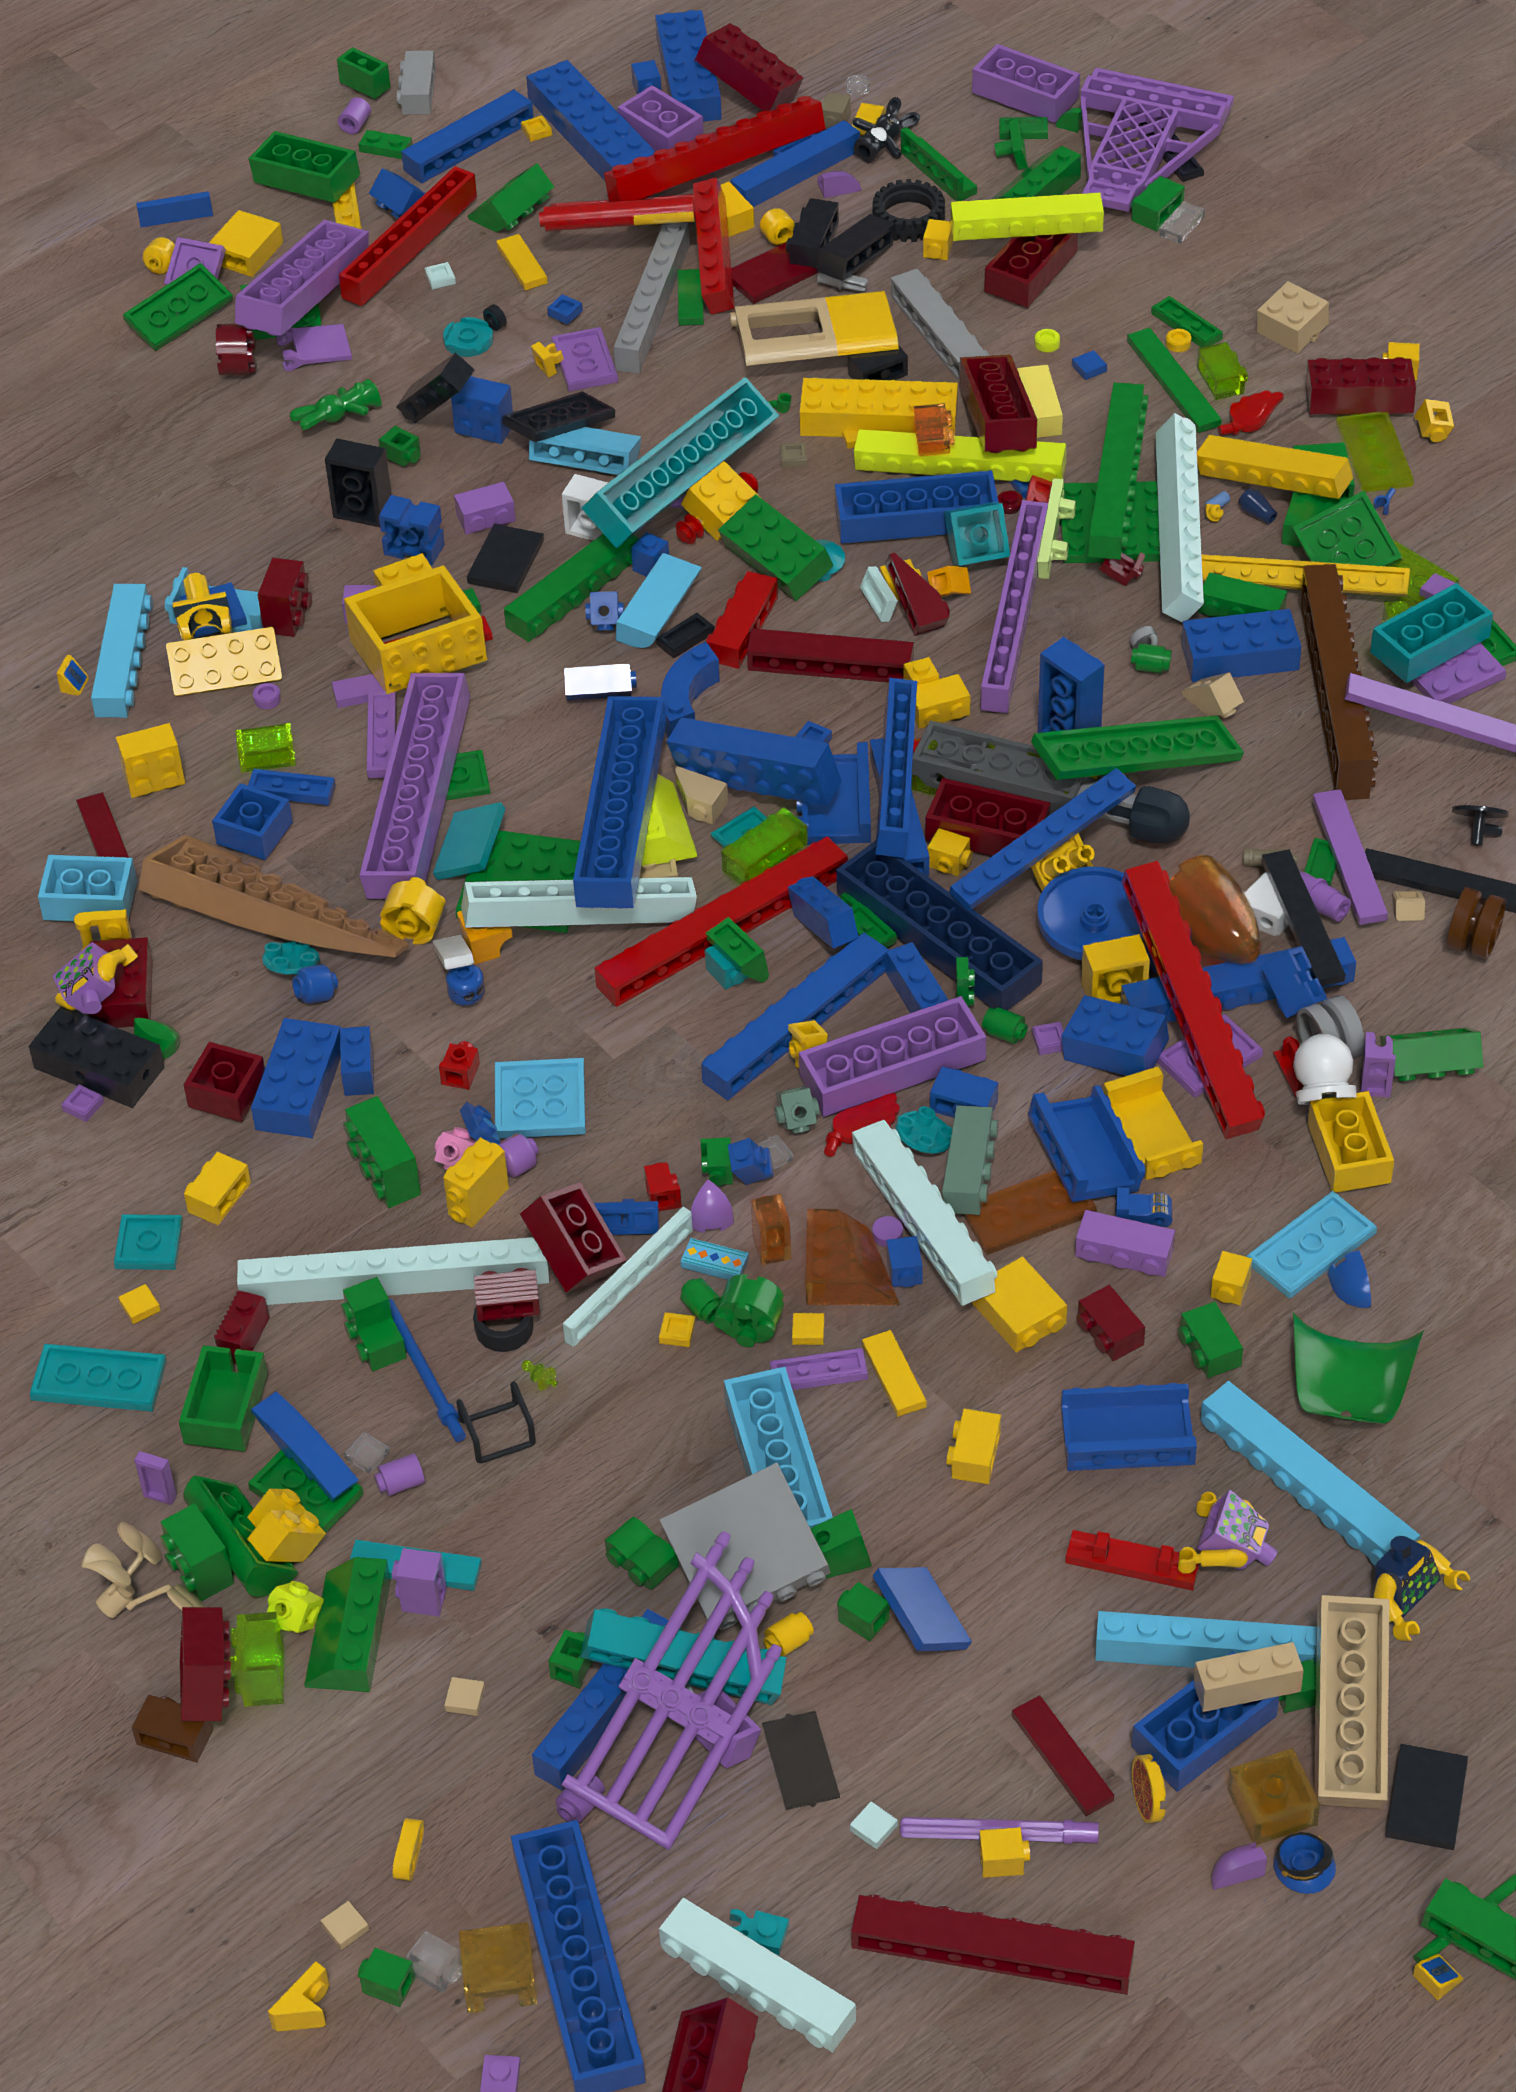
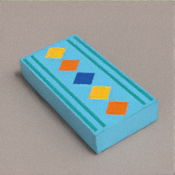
[680,1238,749,1280]

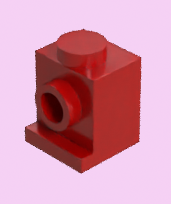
[439,1041,480,1090]
[644,1162,682,1212]

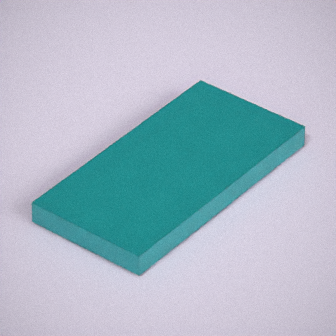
[29,1344,167,1412]

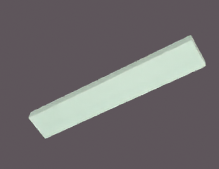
[563,1207,693,1347]

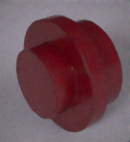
[997,490,1023,514]

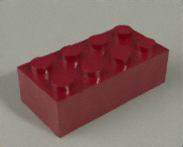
[695,23,804,111]
[984,233,1078,308]
[1306,357,1416,414]
[925,778,1051,856]

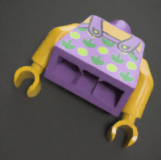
[53,942,138,1014]
[1178,1490,1277,1573]

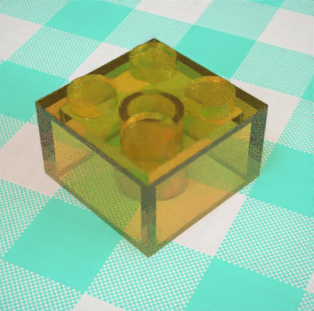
[1227,1748,1320,1845]

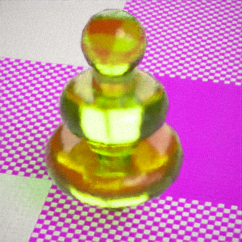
[521,1360,558,1390]

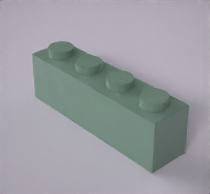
[942,1106,999,1215]

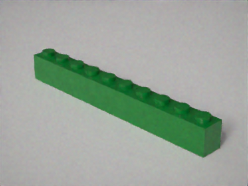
[1088,382,1149,560]

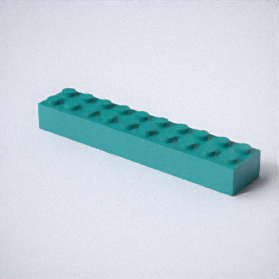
[581,376,780,549]

